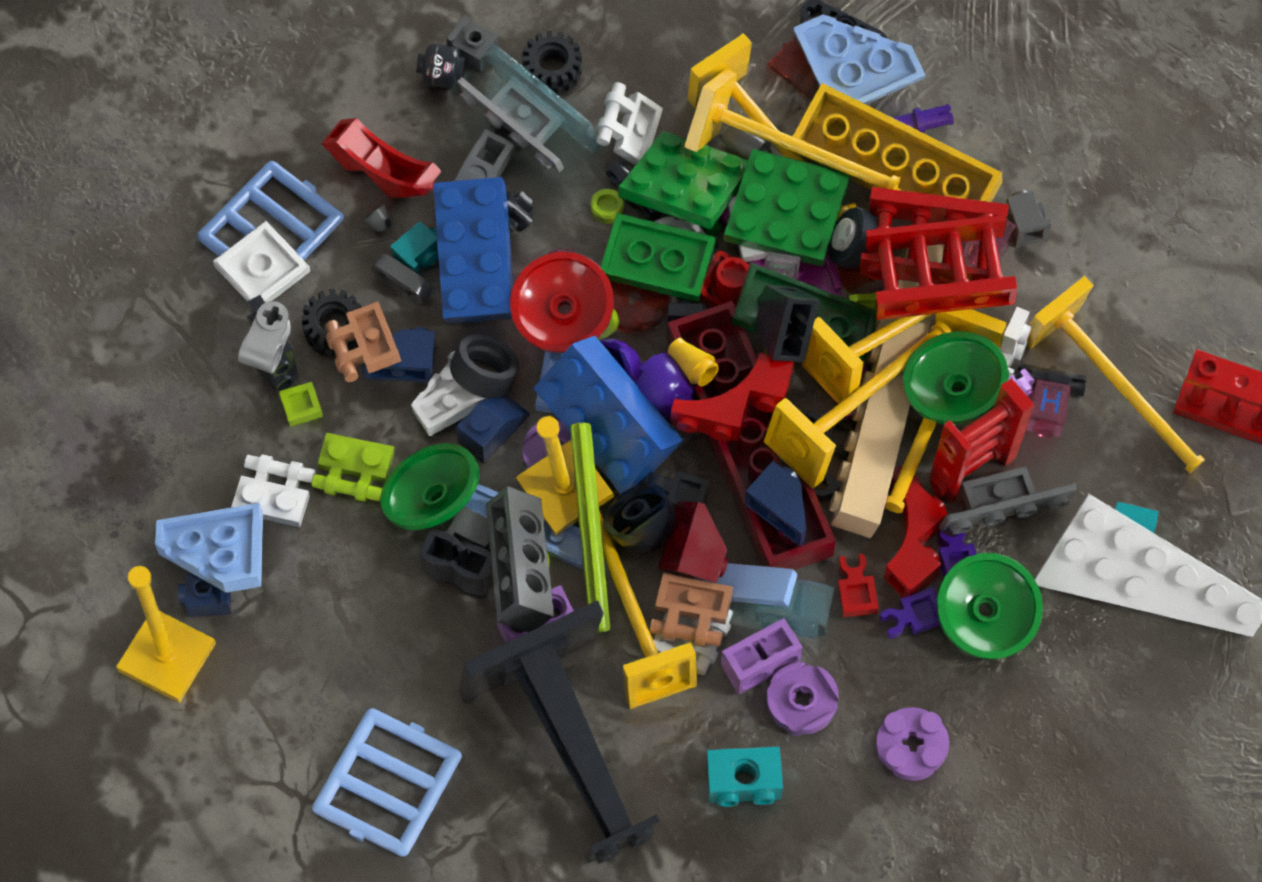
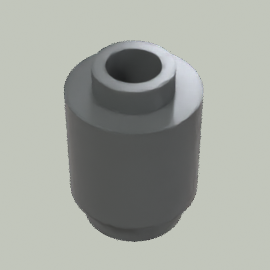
[721,126,772,160]

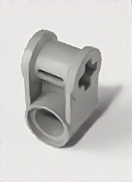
[238,301,291,374]

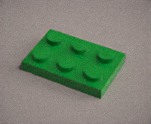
[601,213,716,302]

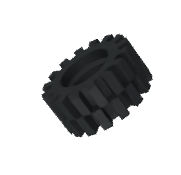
[522,31,582,96]
[302,289,362,356]

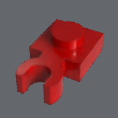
[837,553,879,618]

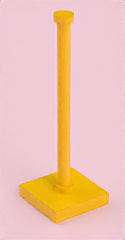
[687,33,850,221]
[684,69,900,190]
[1027,276,1205,474]
[885,309,1007,513]
[802,314,932,404]
[764,321,951,489]
[516,416,614,536]
[599,510,697,709]
[116,566,216,703]

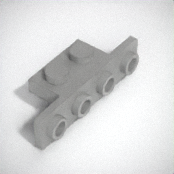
[457,77,564,173]

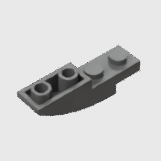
[434,124,519,222]

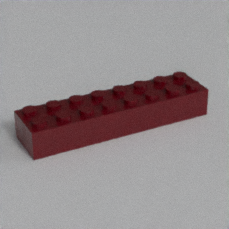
[667,301,836,570]

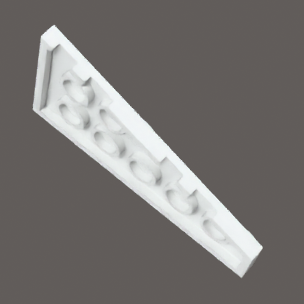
[1034,493,1262,637]

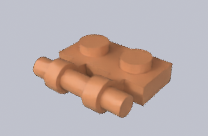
[325,301,401,382]
[650,573,733,647]

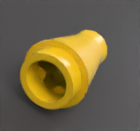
[667,338,719,386]

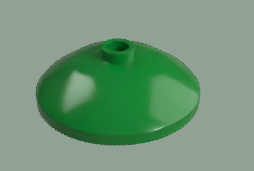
[903,331,1009,425]
[381,443,479,530]
[936,553,1043,660]

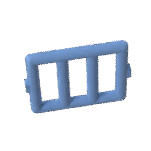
[197,161,344,260]

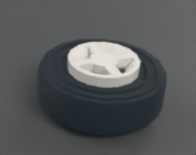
[828,207,877,269]

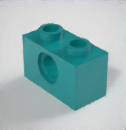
[706,747,783,807]

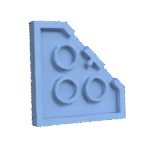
[793,14,925,105]
[155,503,263,592]

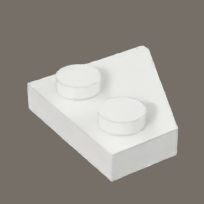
[411,351,488,436]

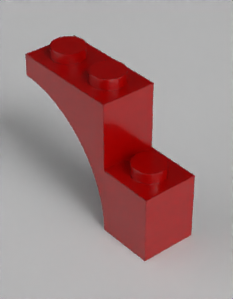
[321,118,442,198]
[670,353,794,441]
[883,465,948,598]

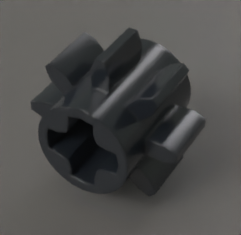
[507,191,535,232]

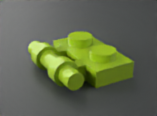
[312,432,395,502]

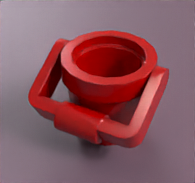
[699,251,749,308]

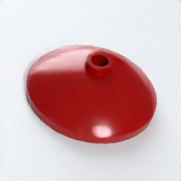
[510,252,614,353]

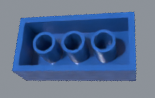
[433,177,513,325]
[533,336,683,494]

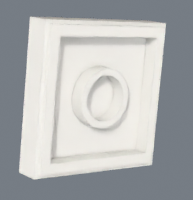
[213,221,310,303]

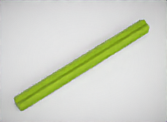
[570,422,610,633]

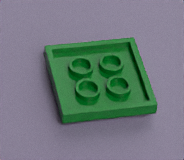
[618,131,748,229]
[724,149,850,267]

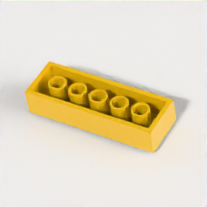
[792,83,1002,202]

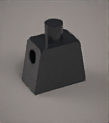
[754,285,820,362]

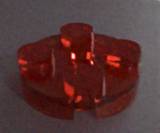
[610,281,669,333]

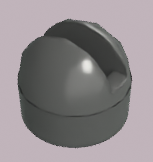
[363,203,393,233]

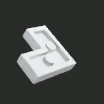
[1000,307,1032,377]

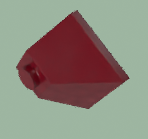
[658,501,728,583]

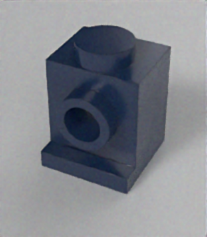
[178,574,232,617]

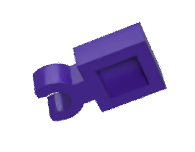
[937,529,977,577]
[879,587,940,639]

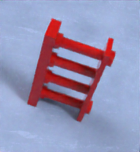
[860,187,1009,285]
[865,214,1018,320]
[1173,349,1262,444]
[929,378,1034,504]

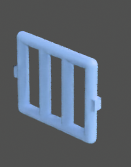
[312,708,462,857]

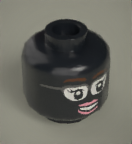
[416,44,466,89]

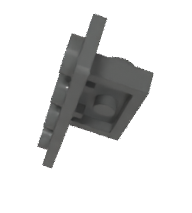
[939,467,1077,535]

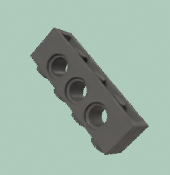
[486,486,554,632]

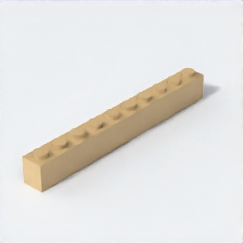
[829,224,944,538]

